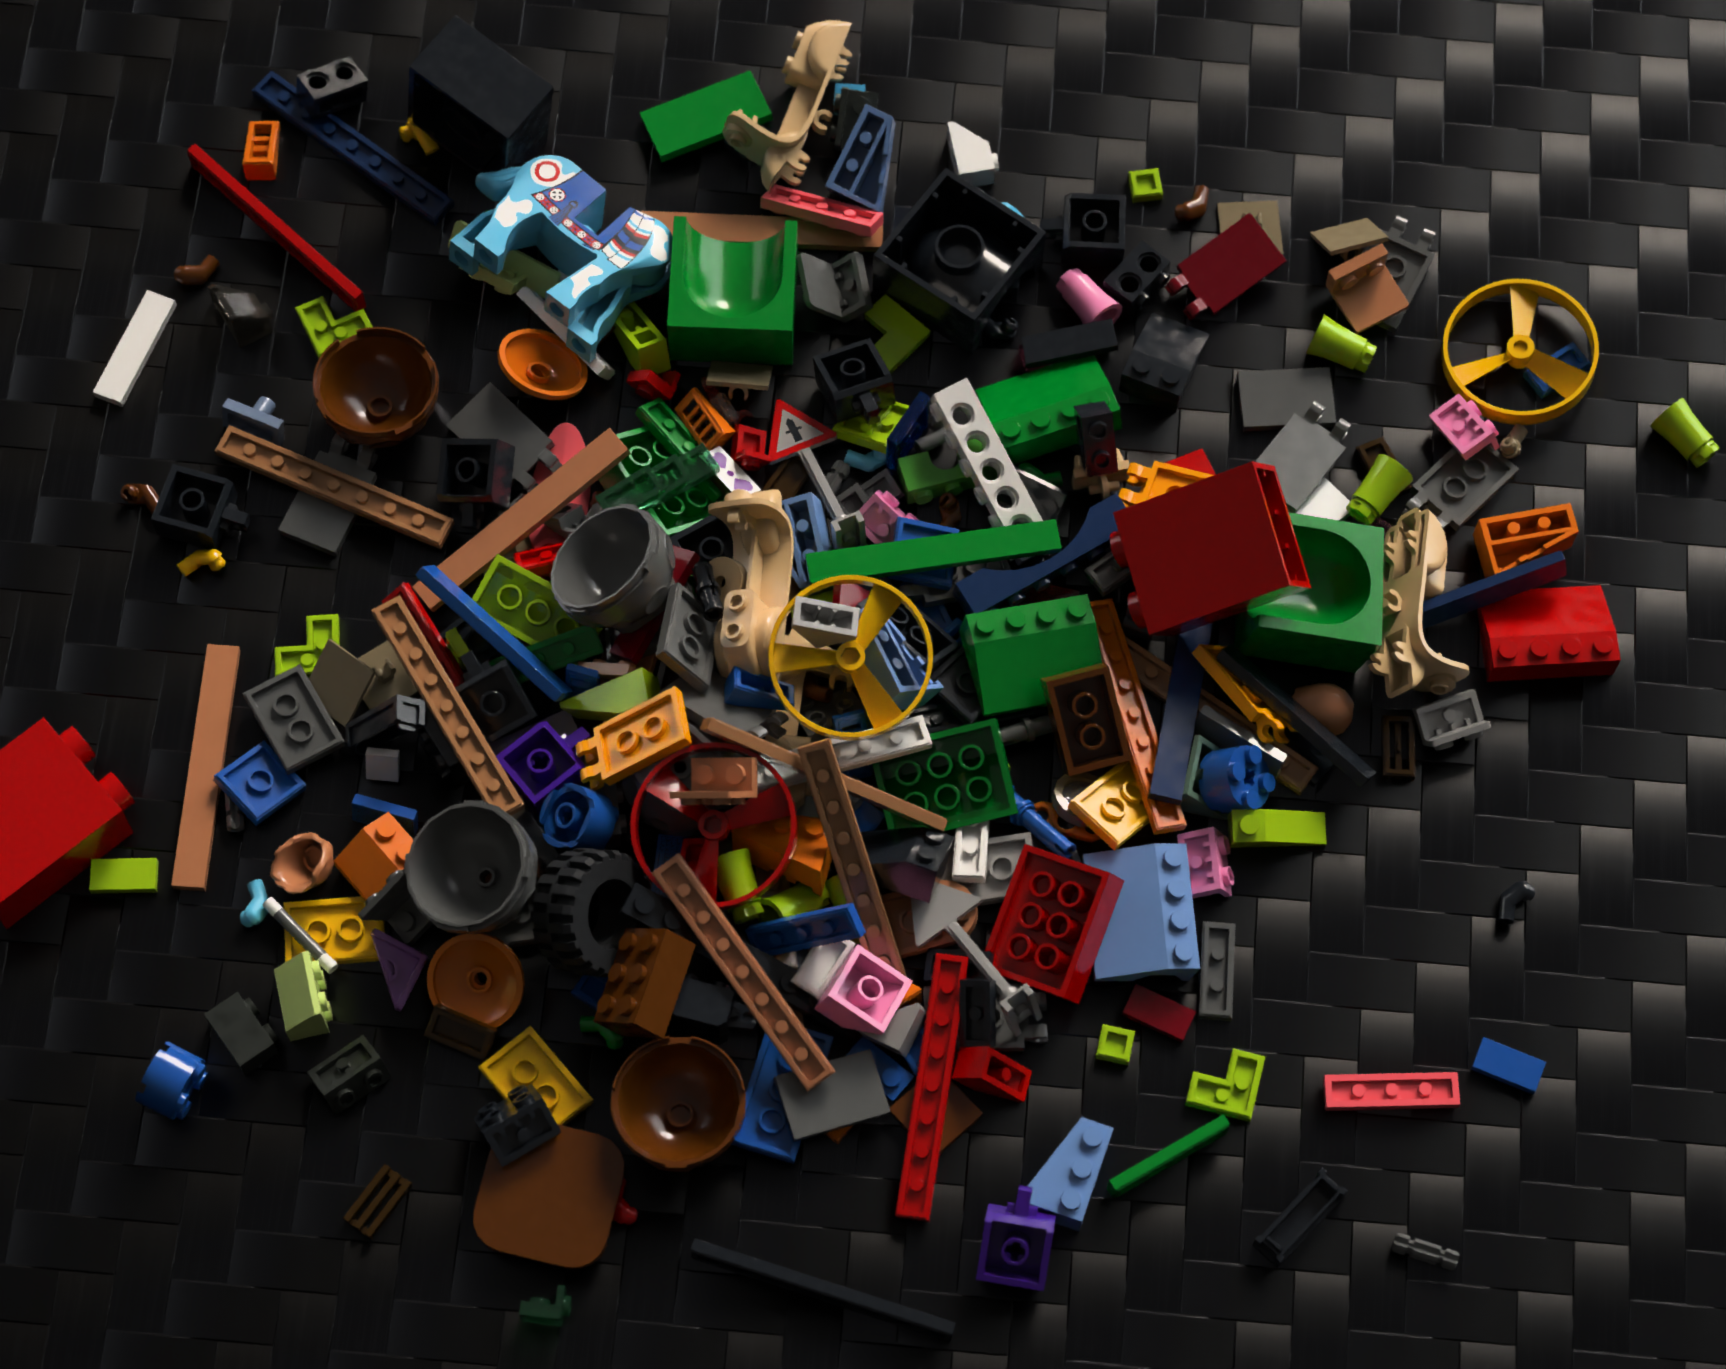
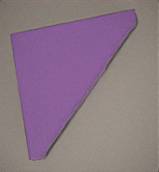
[371,928,429,1012]

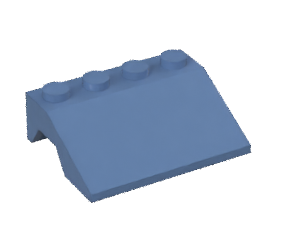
[1081,843,1200,981]

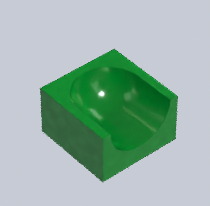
[667,216,798,365]
[1234,512,1384,673]

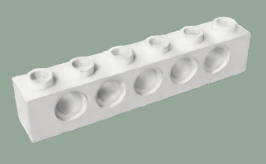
[929,378,1043,566]

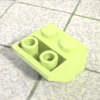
[274,951,333,1041]

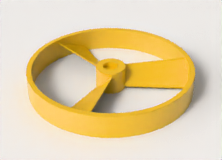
[1441,279,1599,425]
[768,575,933,740]

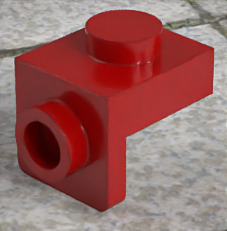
[626,369,681,401]
[730,424,771,471]

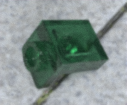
[519,1285,572,1326]

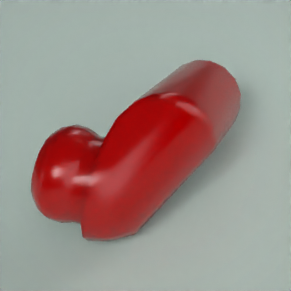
[613,1179,638,1225]

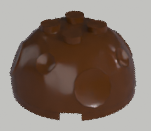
[313,327,439,448]
[611,1036,746,1172]

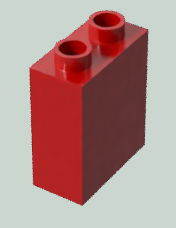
[1109,461,1311,637]
[0,717,135,929]

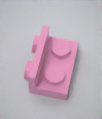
[1429,394,1500,461]
[858,490,919,544]
[1177,826,1234,898]

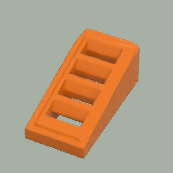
[243,121,280,181]
[674,387,736,453]

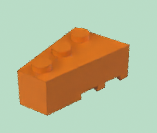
[1473,503,1579,578]
[731,815,833,896]

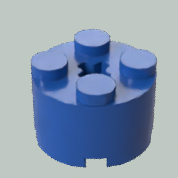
[1199,745,1276,814]
[539,783,619,851]
[135,1042,208,1120]

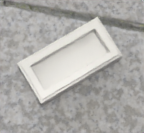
[791,940,856,1000]

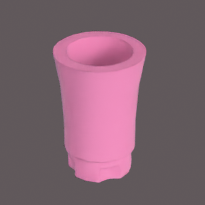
[1056,267,1122,324]

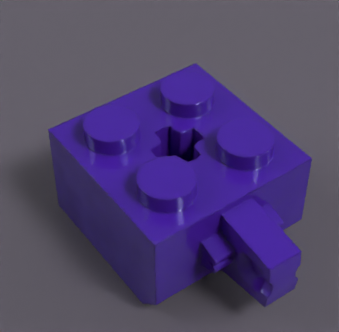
[496,721,591,817]
[976,1185,1056,1291]

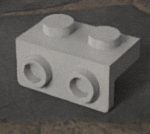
[1412,689,1491,750]

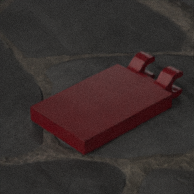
[1164,213,1287,321]

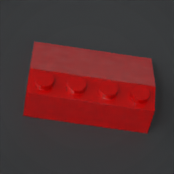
[1477,585,1621,682]
[985,844,1125,1005]

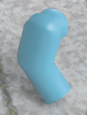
[844,449,890,472]
[240,879,268,927]

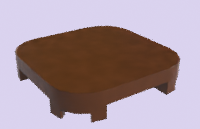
[473,1124,625,1271]

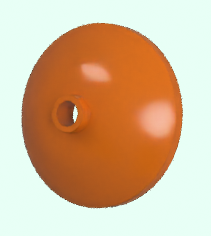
[497,329,588,400]
[427,933,525,1028]

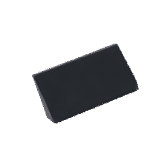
[999,466,1068,522]

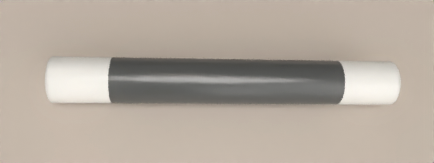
[263,897,338,974]

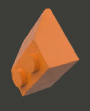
[334,811,413,901]

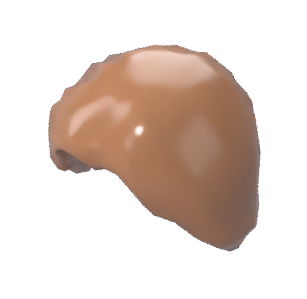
[1291,683,1354,736]
[270,832,334,894]

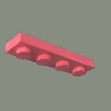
[760,184,884,237]
[1323,1072,1460,1111]

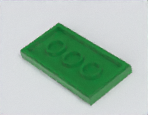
[640,70,773,163]

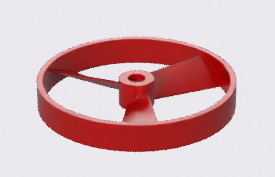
[630,742,798,910]

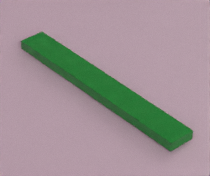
[805,519,1062,585]

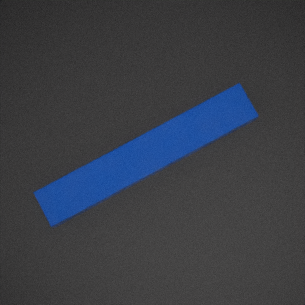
[416,565,574,702]

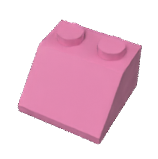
[814,944,913,1035]

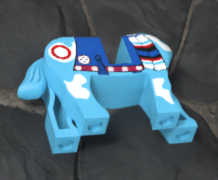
[449,155,673,364]

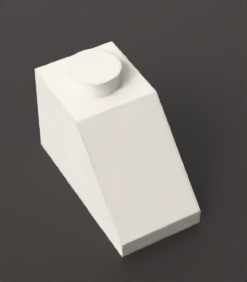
[946,122,999,187]

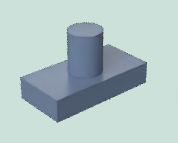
[222,396,284,446]

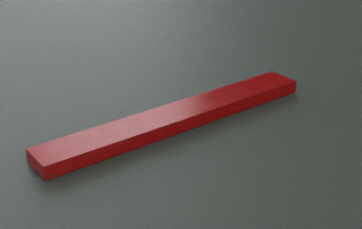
[187,144,366,312]
[895,953,969,1222]

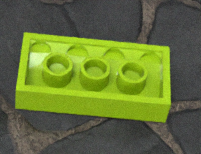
[472,554,603,665]

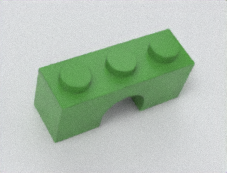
[897,439,997,505]

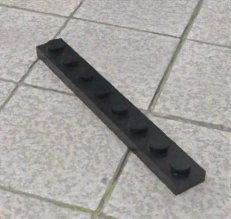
[619,883,858,1040]

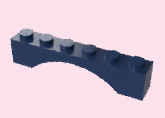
[952,493,1126,615]

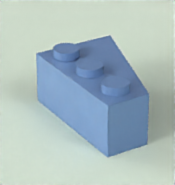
[825,104,896,213]
[782,492,834,595]
[842,609,944,710]
[1028,1117,1114,1231]

